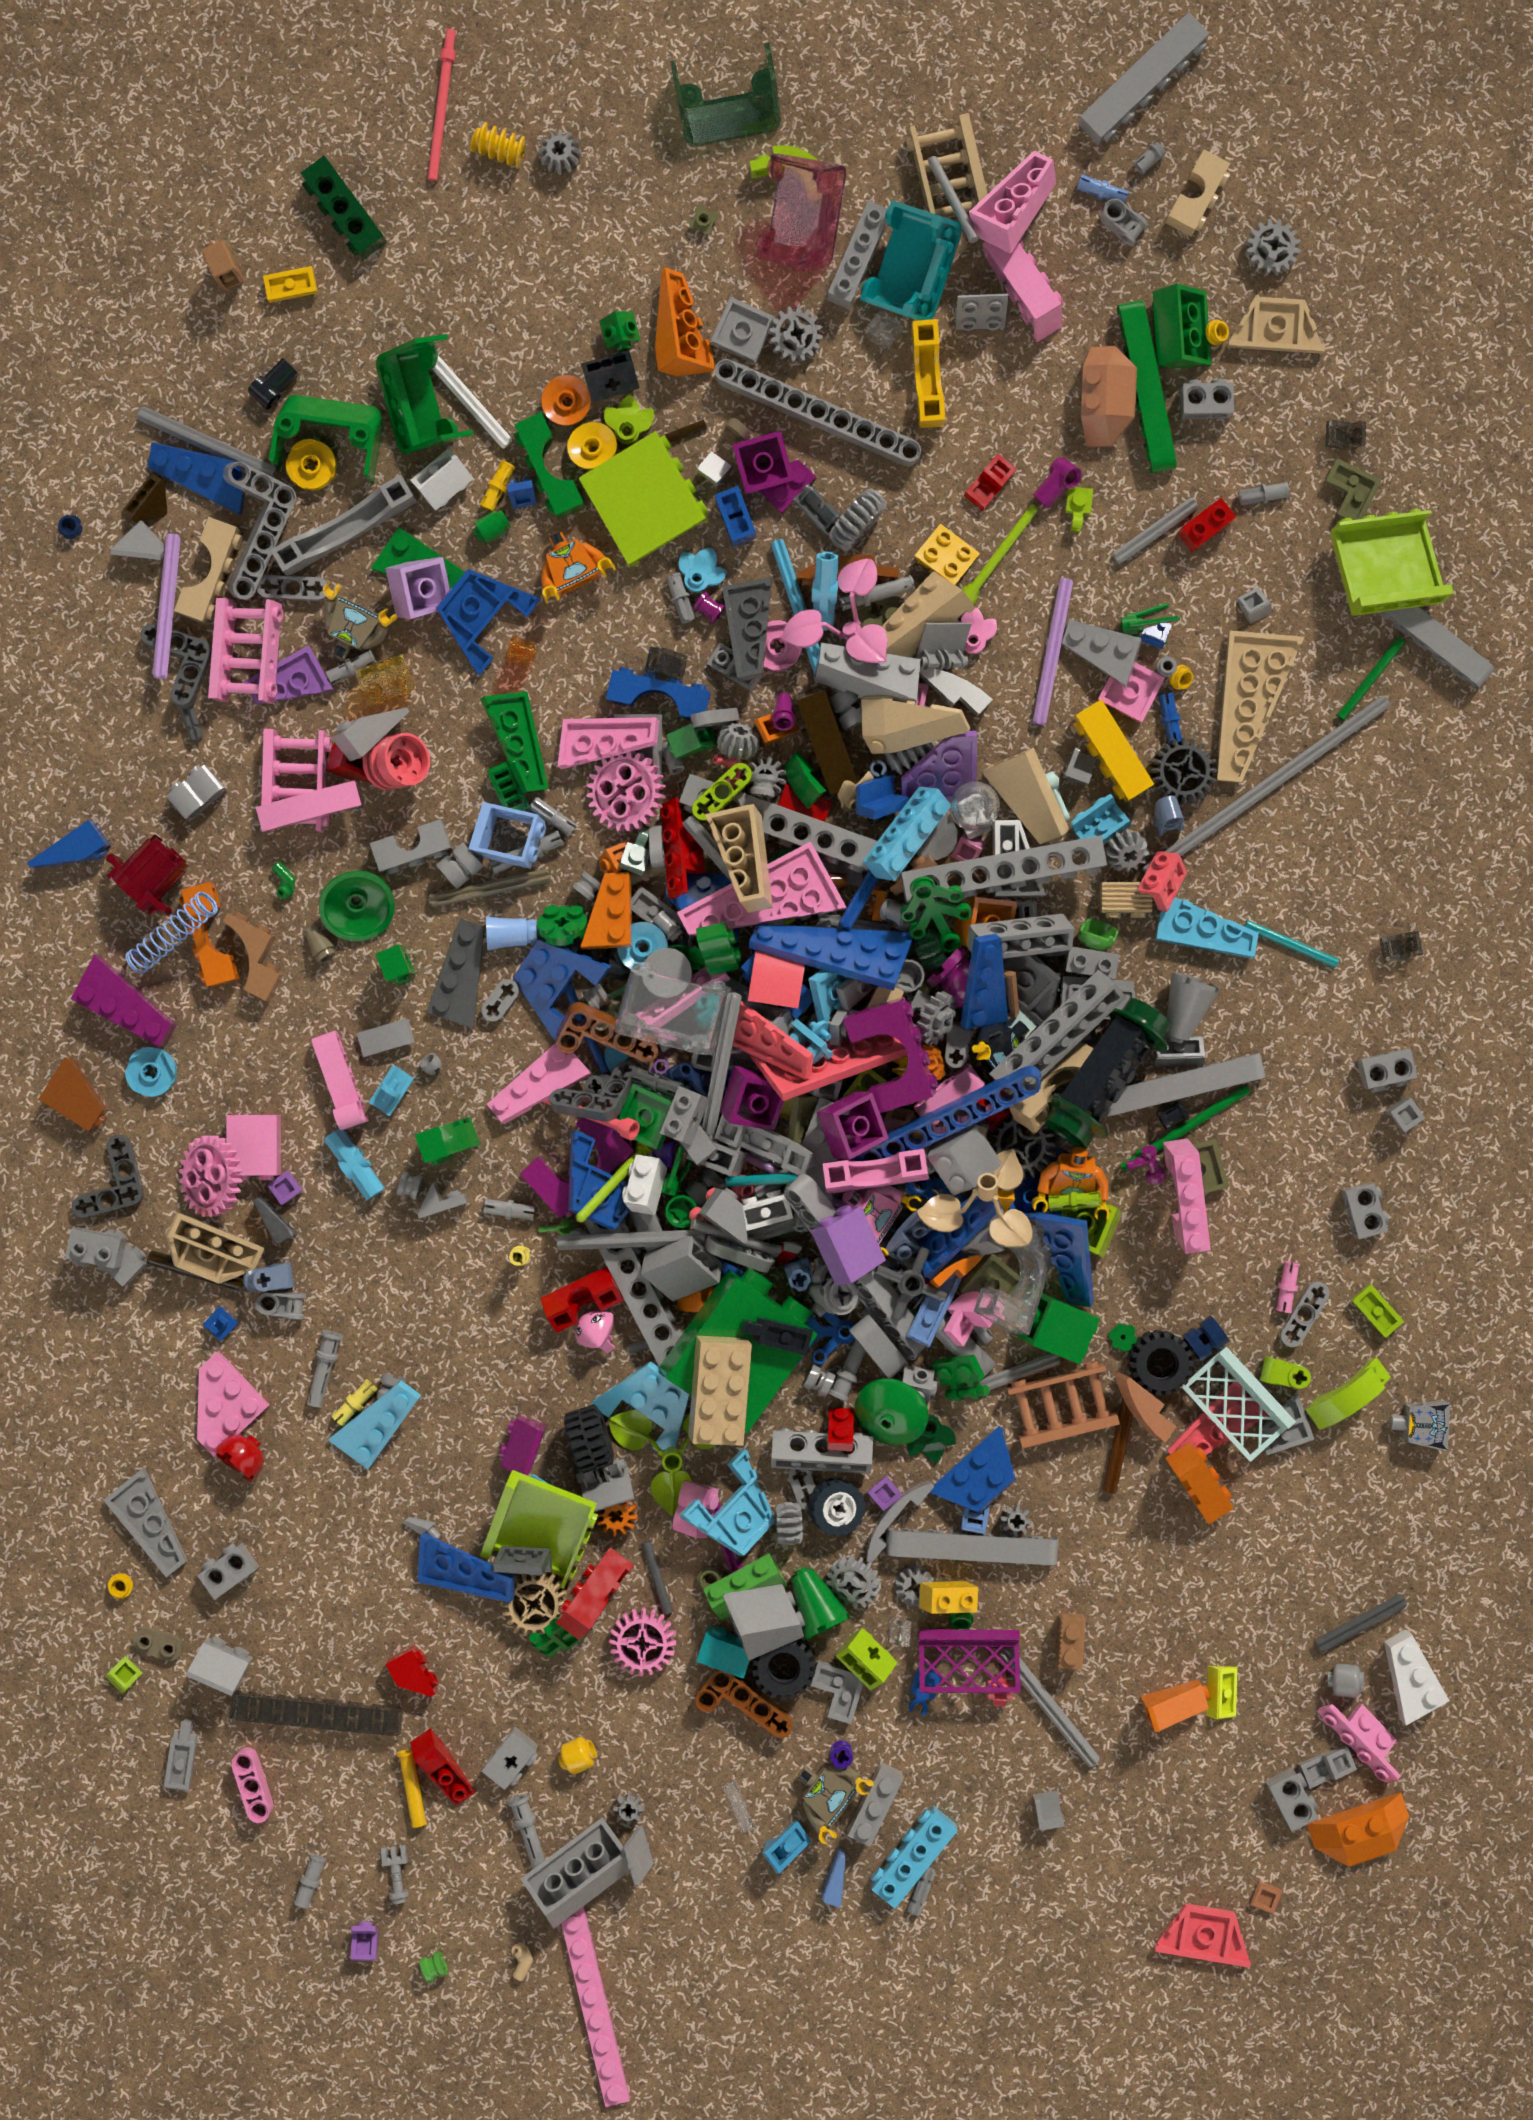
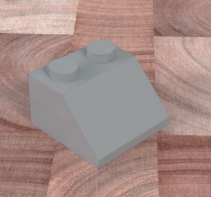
[927,1124,1002,1196]
[185,1637,253,1696]

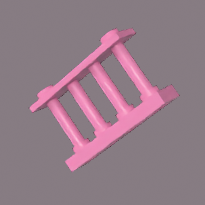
[208,598,283,704]
[261,729,332,833]

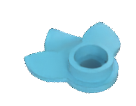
[678,548,727,593]

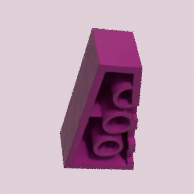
[71,955,177,1047]

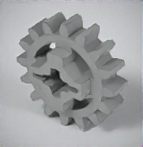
[1245,219,1301,276]
[767,306,823,363]
[916,991,957,1046]
[826,1555,881,1609]

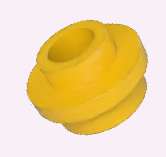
[1206,319,1229,346]
[1169,665,1193,690]
[108,1573,133,1599]

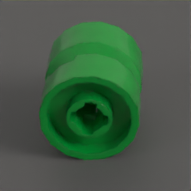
[666,1194,699,1228]

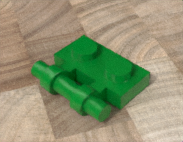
[931,1355,990,1401]
[529,1616,586,1658]

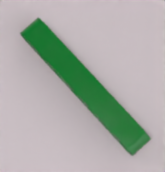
[1117,300,1177,474]

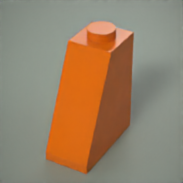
[1141,1680,1211,1732]

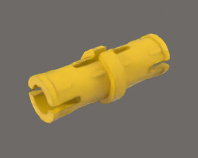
[479,460,515,512]

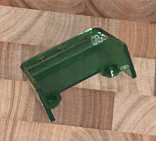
[670,43,781,147]

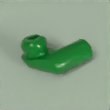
[271,861,295,899]

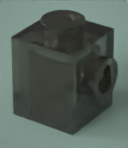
[644,647,688,680]

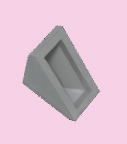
[110,520,165,560]

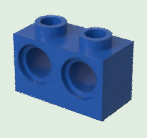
[715,486,756,547]

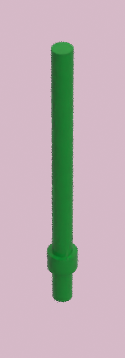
[1119,1085,1251,1173]

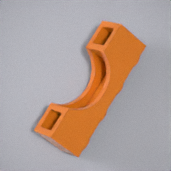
[179,882,240,987]

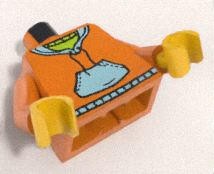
[541,532,616,604]
[1032,1147,1110,1220]

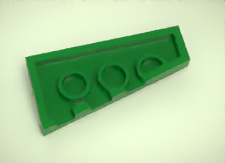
[480,691,549,794]

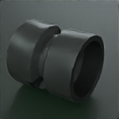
[685,1167,731,1208]

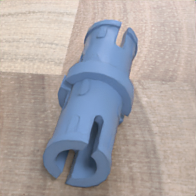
[1076,174,1129,203]

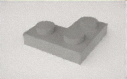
[811,1660,863,1724]

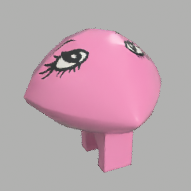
[575,1310,615,1354]

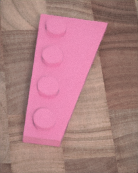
[557,717,660,770]
[487,1038,593,1124]

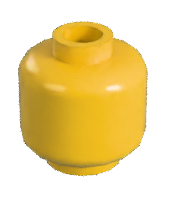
[558,1737,597,1775]

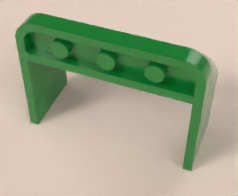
[376,334,474,454]
[269,395,384,483]

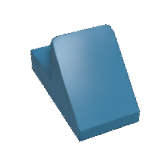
[762,1821,811,1874]

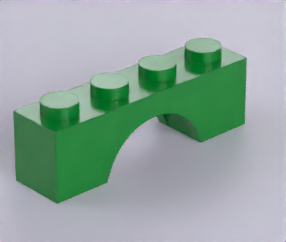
[513,412,585,520]

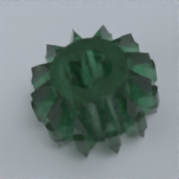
[914,927,949,970]

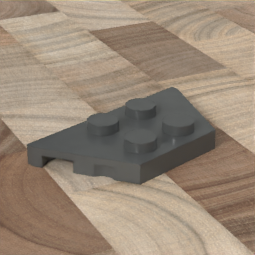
[1003,955,1061,1026]

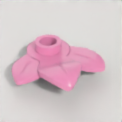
[957,608,997,654]

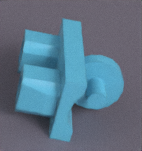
[790,1019,834,1064]
[368,1065,415,1116]

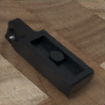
[740,1317,813,1355]

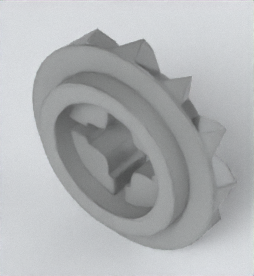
[821,1277,858,1315]
[895,1566,934,1607]

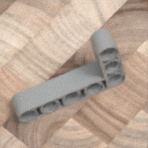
[223,462,296,600]

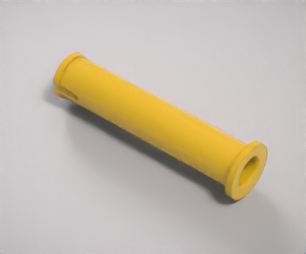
[396,1749,427,1828]

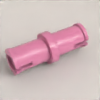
[1276,1261,1300,1313]

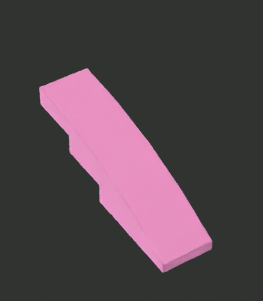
[256,781,361,832]

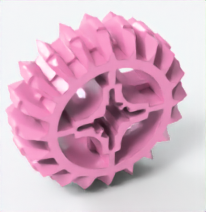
[609,1607,676,1676]

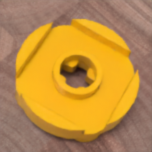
[286,439,337,491]

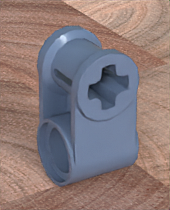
[1153,796,1184,837]
[243,1262,295,1292]

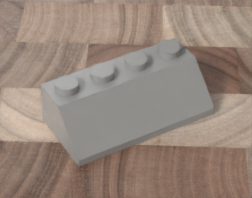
[520,1817,630,1928]

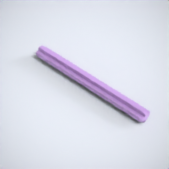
[153,534,181,679]
[1032,578,1073,726]

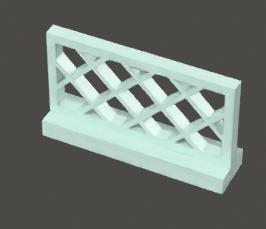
[1181,1346,1296,1462]

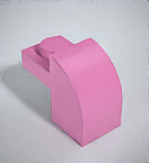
[944,1291,1001,1347]

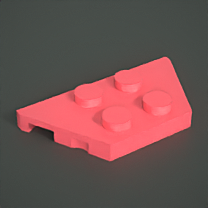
[1154,1903,1251,1968]

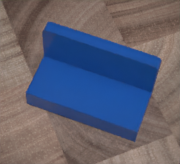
[856,774,909,820]

